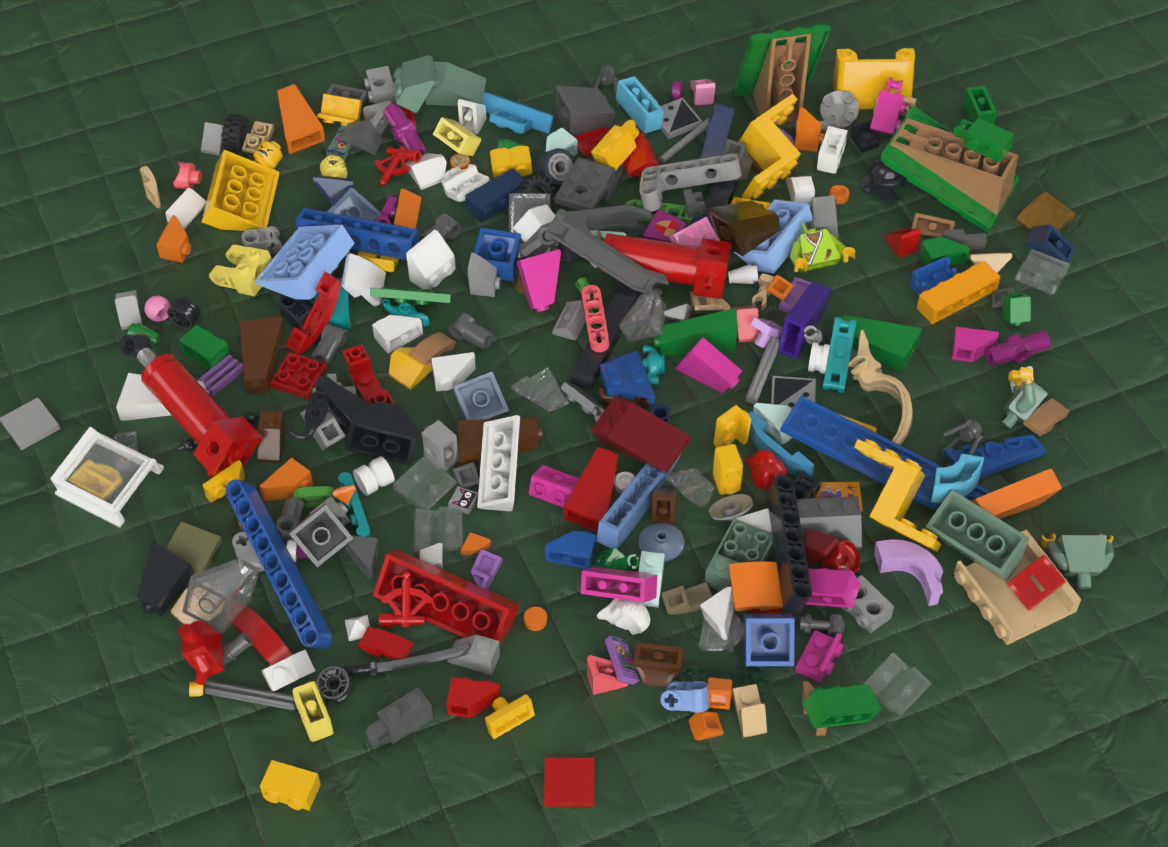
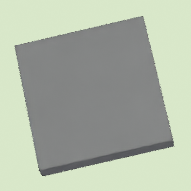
[0,397,60,451]

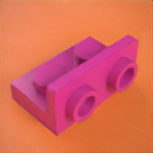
[529,465,580,507]
[795,630,844,683]

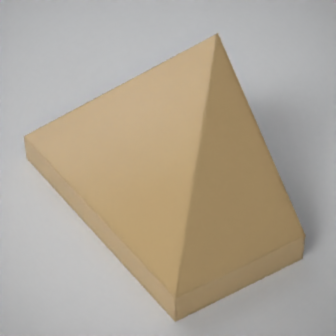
[968,252,1012,273]

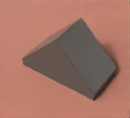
[340,120,383,155]
[344,536,380,580]

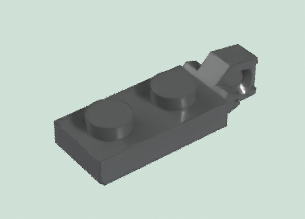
[560,382,605,422]

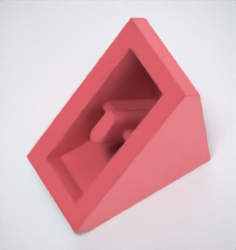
[733,306,759,342]
[587,655,629,695]

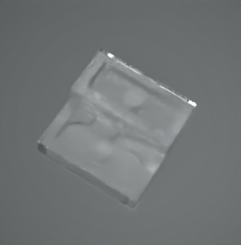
[1015,249,1070,296]
[392,456,457,512]
[414,506,462,552]
[862,652,932,716]

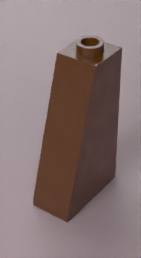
[240,316,285,394]
[458,417,543,467]

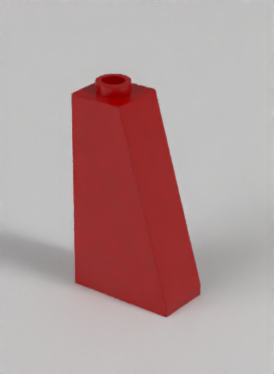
[563,447,618,532]

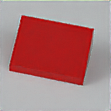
[623,132,661,177]

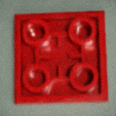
[270,352,328,400]

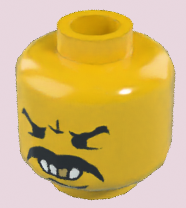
[253,141,283,169]

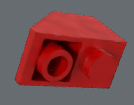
[446,677,501,718]

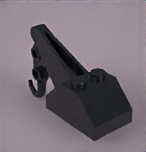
[288,376,419,465]

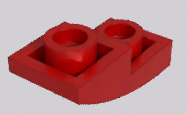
[357,627,414,660]

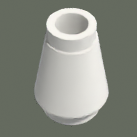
[728,264,759,284]

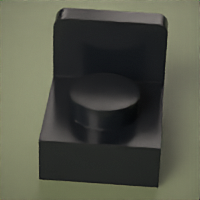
[850,119,880,153]

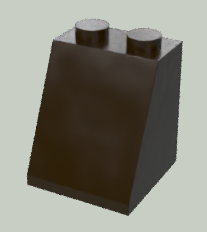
[708,200,781,256]

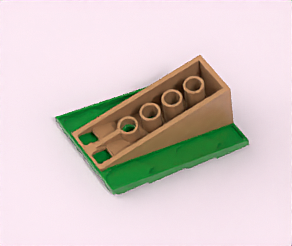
[732,24,831,123]
[881,106,1019,233]

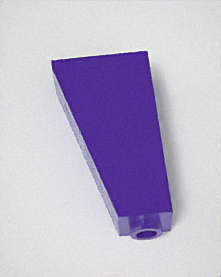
[778,282,831,359]

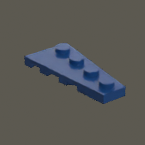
[944,435,1045,479]

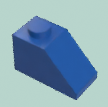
[545,530,597,569]

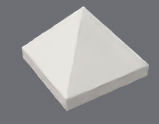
[344,615,370,641]

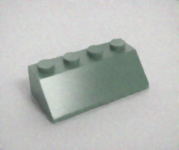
[925,490,1029,582]

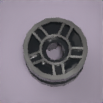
[167,296,201,329]
[316,666,353,703]

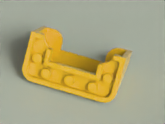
[832,48,915,110]

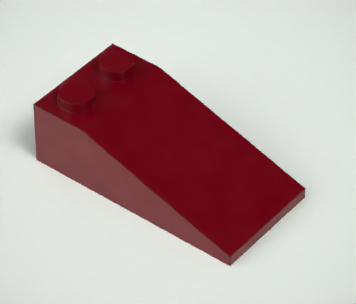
[591,395,691,474]

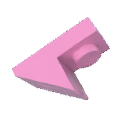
[690,79,715,106]

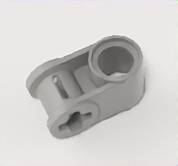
[241,226,282,254]
[232,532,265,578]

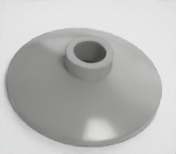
[709,494,753,521]

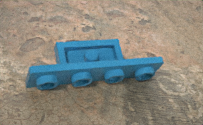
[482,92,554,134]

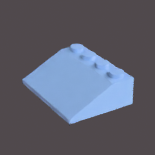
[255,225,355,300]

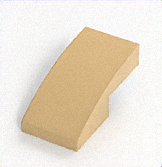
[140,166,161,209]

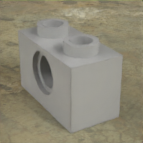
[364,66,396,104]
[422,420,459,474]

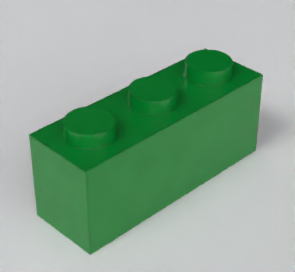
[802,684,882,729]

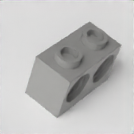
[842,575,894,634]

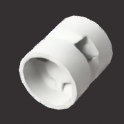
[353,456,395,496]

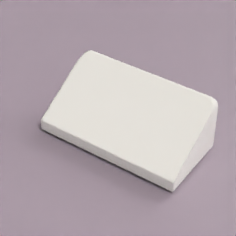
[166,188,207,229]

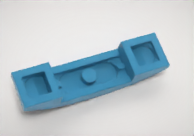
[748,411,814,478]

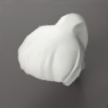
[597,599,650,635]

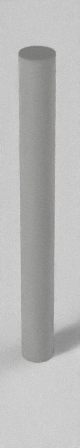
[659,118,709,164]

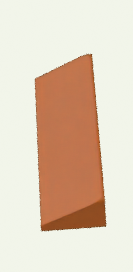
[394,189,422,229]

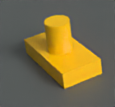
[485,694,535,739]

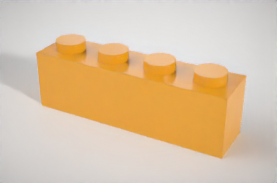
[917,261,1001,325]

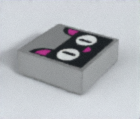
[448,486,478,515]

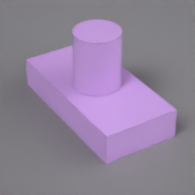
[751,317,783,348]

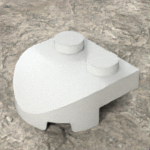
[441,164,490,202]

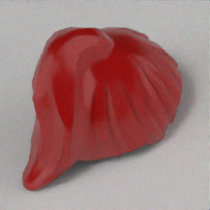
[745,450,787,491]
[819,540,860,574]

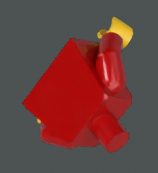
[178,620,224,697]

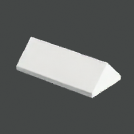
[477,415,520,511]

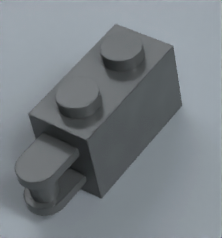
[366,687,433,746]

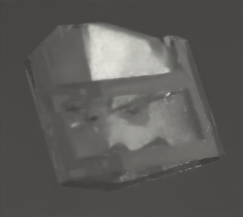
[665,468,715,507]

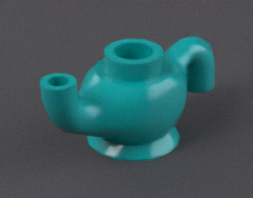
[382,299,430,327]
[643,345,665,385]

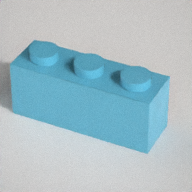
[616,76,664,134]

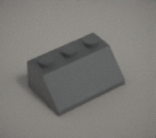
[797,496,862,550]

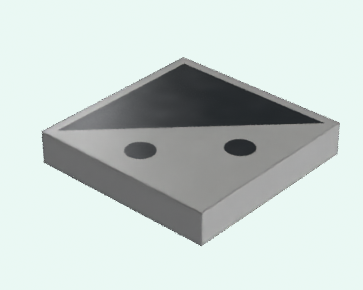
[660,97,702,139]
[771,376,816,409]

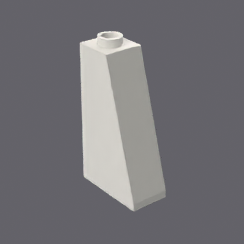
[116,373,209,421]

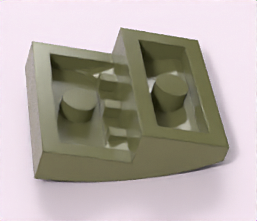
[166,521,223,582]

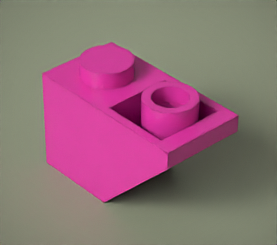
[951,327,999,362]

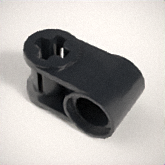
[278,294,312,329]
[794,471,822,499]

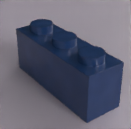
[465,168,525,223]

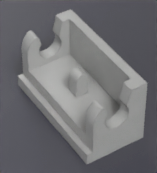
[812,195,839,238]

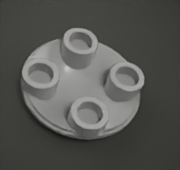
[820,90,859,128]

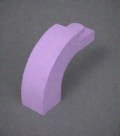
[873,539,943,606]

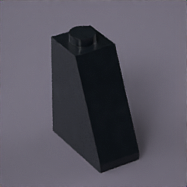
[137,542,195,617]

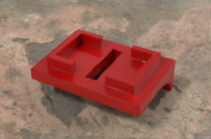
[1006,555,1066,611]

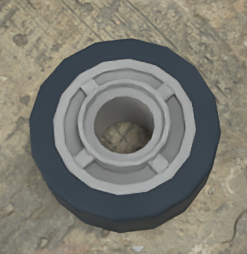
[537,148,576,187]

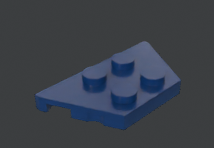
[600,351,655,404]

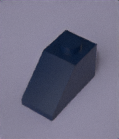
[1025,224,1075,265]

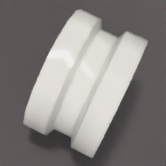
[808,342,830,374]

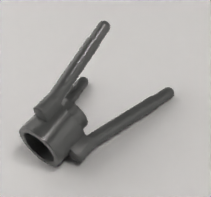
[593,65,620,107]
[941,419,983,455]

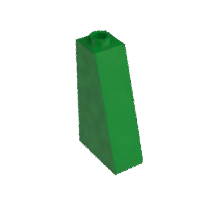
[654,309,738,356]
[831,315,922,371]

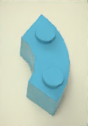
[931,454,984,503]

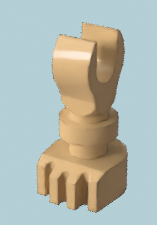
[752,273,775,310]

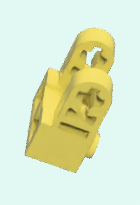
[209,245,272,296]

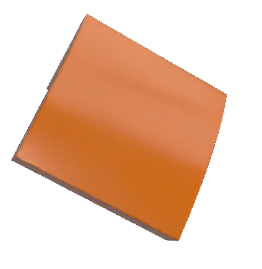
[729,562,783,612]

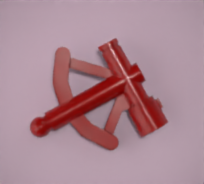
[374,146,421,187]
[379,570,433,628]

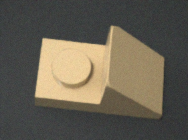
[732,684,767,738]

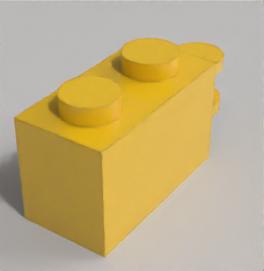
[591,120,639,171]

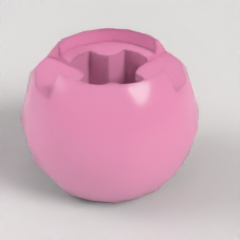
[144,296,170,322]

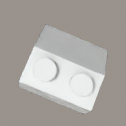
[406,230,456,290]

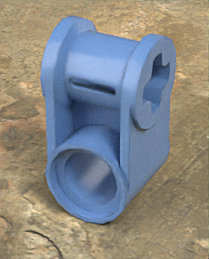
[661,681,709,713]

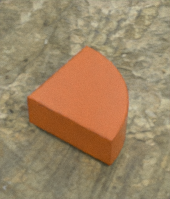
[461,532,491,556]

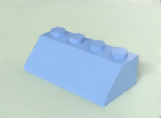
[734,199,814,274]

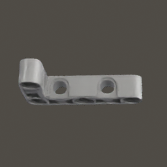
[639,154,742,212]

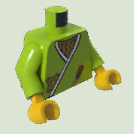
[790,221,855,273]

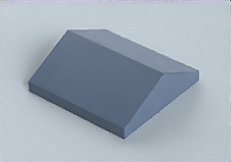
[327,187,381,221]
[452,371,509,420]

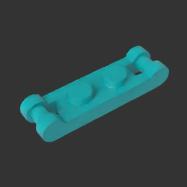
[822,317,857,393]
[338,472,371,537]

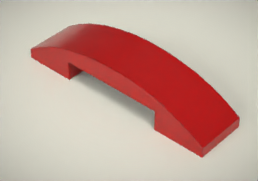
[285,272,340,355]
[228,606,293,667]

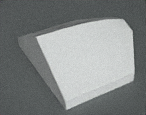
[405,153,447,190]

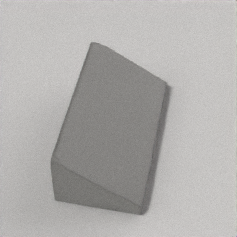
[552,300,590,340]
[664,304,692,321]

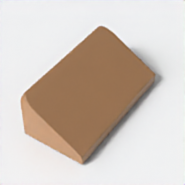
[911,213,955,238]

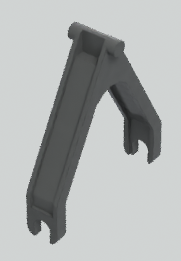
[544,205,669,296]

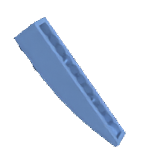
[596,454,681,549]

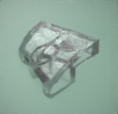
[510,367,569,411]

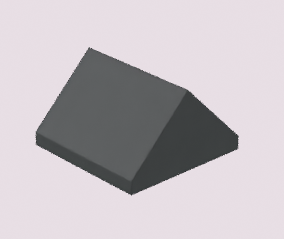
[288,504,354,567]

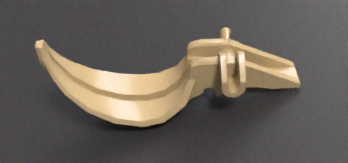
[848,330,913,445]

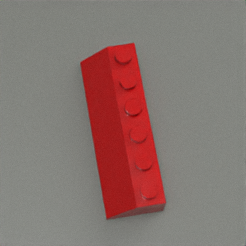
[373,550,520,646]

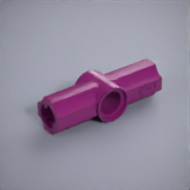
[383,103,426,155]
[985,331,1051,366]

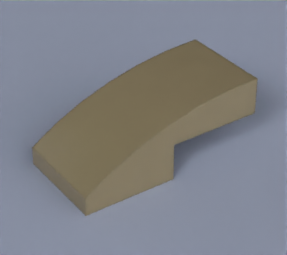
[661,582,712,615]

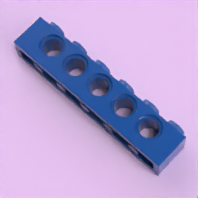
[296,208,419,260]

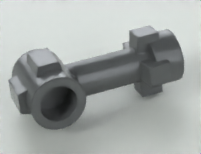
[799,614,845,638]

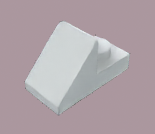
[262,650,315,692]

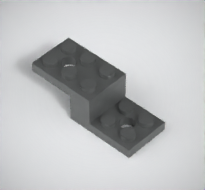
[555,155,626,210]

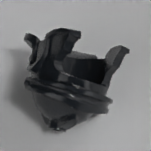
[861,160,907,203]

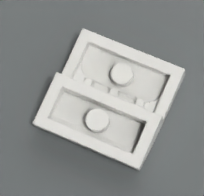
[341,253,386,307]

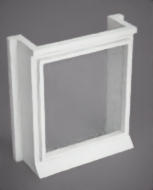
[50,427,164,528]

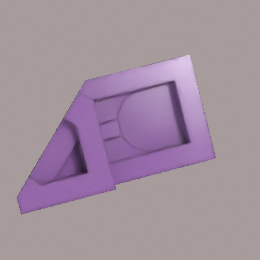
[471,549,503,589]

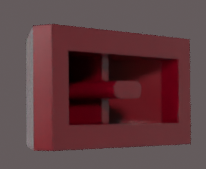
[803,528,839,568]

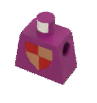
[643,209,686,243]

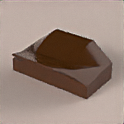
[633,642,684,687]

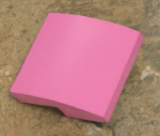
[670,217,720,247]

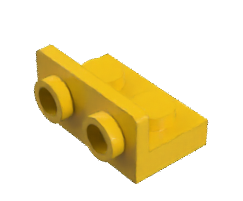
[317,94,362,126]
[713,405,751,447]

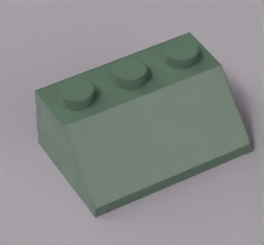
[393,55,435,113]

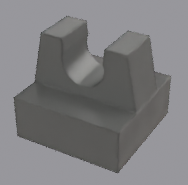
[683,189,705,218]

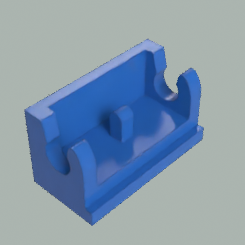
[910,256,957,297]

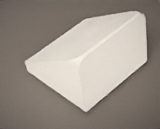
[420,543,443,570]

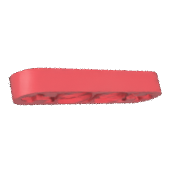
[582,285,609,352]

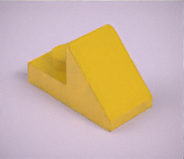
[203,460,245,503]

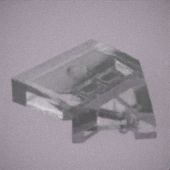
[699,612,743,653]

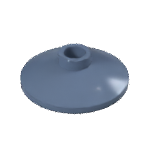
[639,522,684,562]

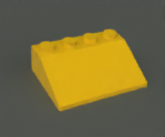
[201,150,280,231]

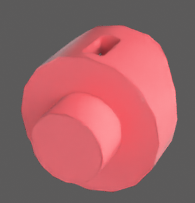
[173,162,202,190]

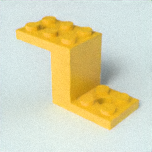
[739,94,801,200]
[854,439,941,552]

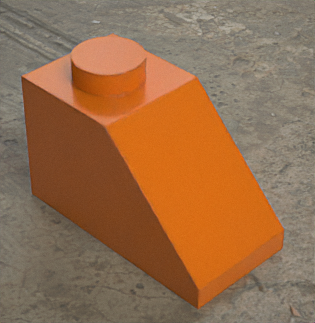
[795,107,824,152]
[156,215,191,263]
[260,458,313,501]

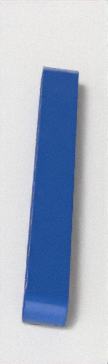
[226,479,332,650]

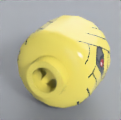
[320,155,348,178]

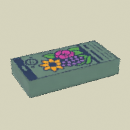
[326,125,353,161]

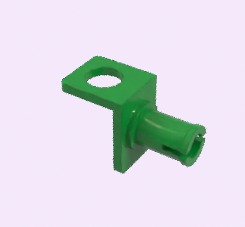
[590,547,640,572]

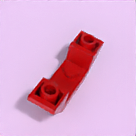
[342,344,395,405]

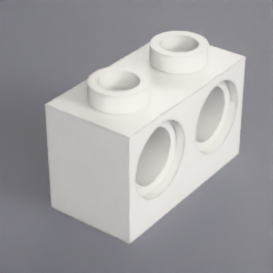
[817,126,848,174]

